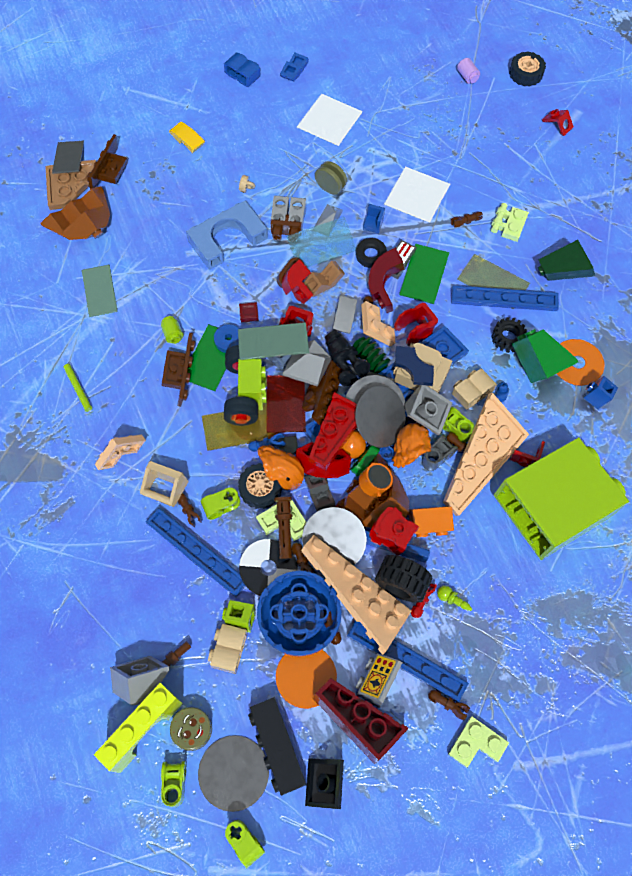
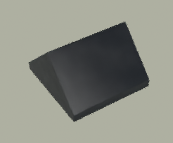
[305,758,344,809]

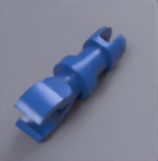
[248,433,286,452]

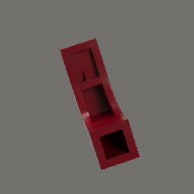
[368,247,404,313]

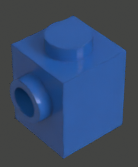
[584,376,618,410]

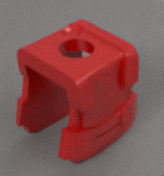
[394,303,438,346]
[279,306,314,337]
[369,507,419,556]

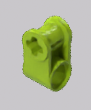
[443,407,474,443]
[200,487,241,520]
[161,761,187,808]
[225,820,266,869]

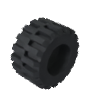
[375,555,433,603]

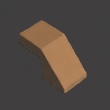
[303,261,345,297]

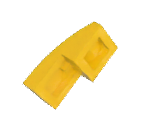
[169,122,205,154]

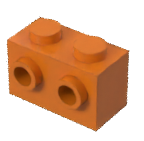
[408,506,454,537]

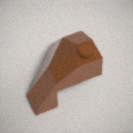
[40,186,110,240]
[336,453,410,528]

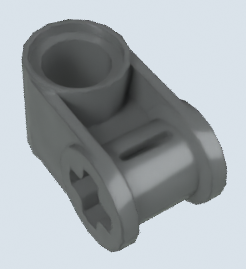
[422,435,458,471]

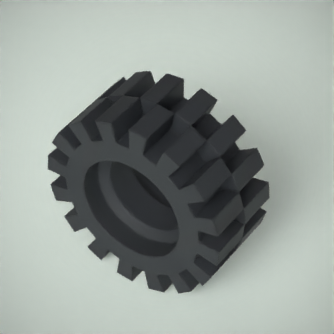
[492,317,527,353]

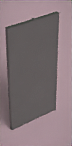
[52,140,84,174]

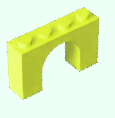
[94,683,183,773]

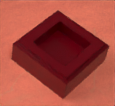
[239,302,259,322]

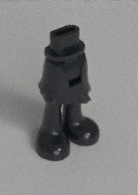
[325,330,370,386]

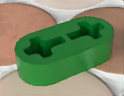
[350,444,380,476]

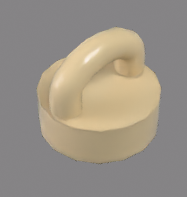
[239,175,255,193]

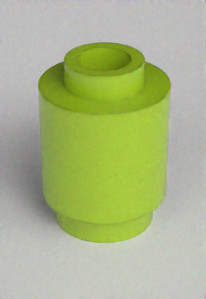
[161,316,183,344]

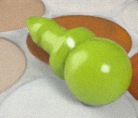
[437,585,472,611]

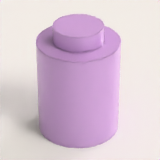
[457,58,480,84]

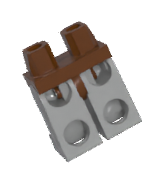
[270,196,306,242]

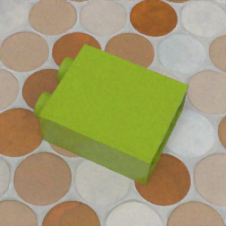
[493,437,630,560]

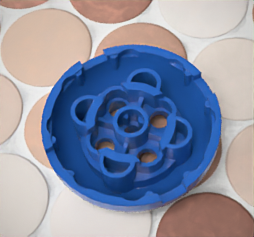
[257,571,342,656]

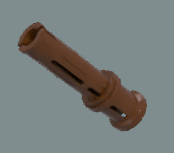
[274,497,293,559]

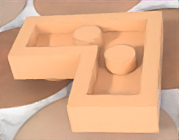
[361,301,396,346]
[95,435,146,470]

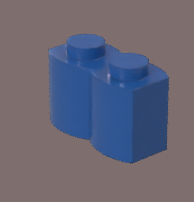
[224,52,260,87]

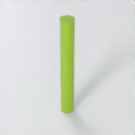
[63,364,92,412]

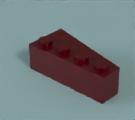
[313,678,409,764]

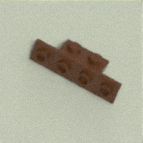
[87,134,128,189]
[161,332,195,407]
[302,360,342,426]

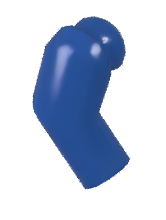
[486,382,509,403]

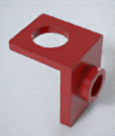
[542,109,574,136]
[510,441,545,467]

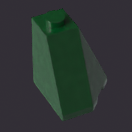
[538,239,595,281]

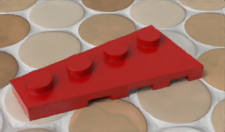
[309,392,357,471]

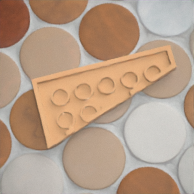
[443,393,529,516]
[301,535,411,655]

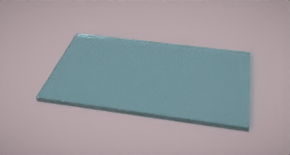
[286,217,356,267]

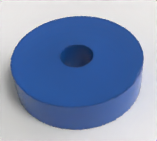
[214,324,239,353]

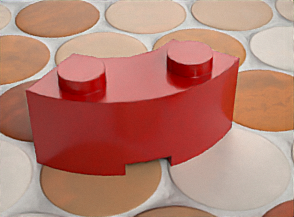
[296,442,351,478]

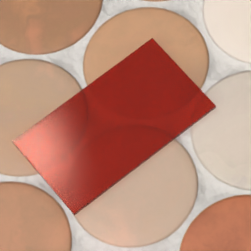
[266,376,306,433]

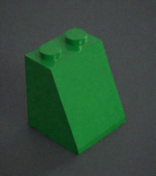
[512,329,579,383]

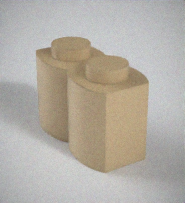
[452,369,497,410]
[208,624,248,674]

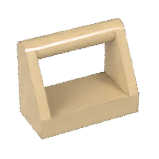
[140,461,189,507]

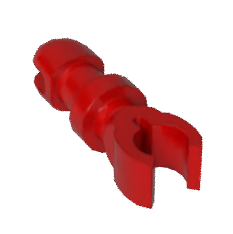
[411,583,437,618]

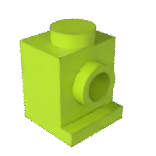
[222,600,256,633]

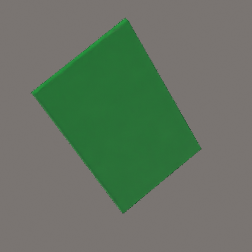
[399,244,450,304]
[187,324,232,391]

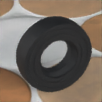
[356,238,387,268]

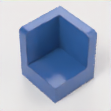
[363,204,385,234]

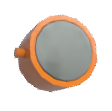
[359,463,393,497]

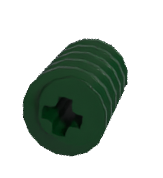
[353,337,391,374]

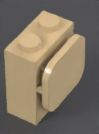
[393,343,452,393]

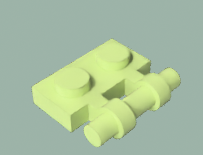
[491,203,529,242]

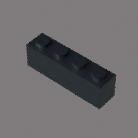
[248,697,306,796]

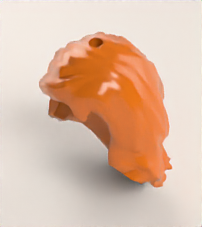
[392,423,431,468]
[257,445,304,491]

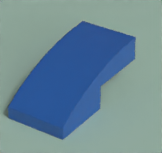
[280,52,309,81]

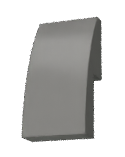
[332,296,357,334]

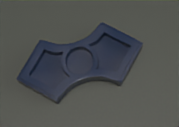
[395,346,434,386]

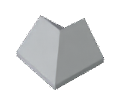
[283,340,331,386]
[404,385,452,435]

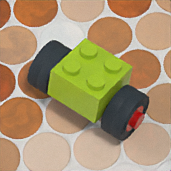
[224,345,267,426]

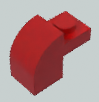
[282,259,314,304]

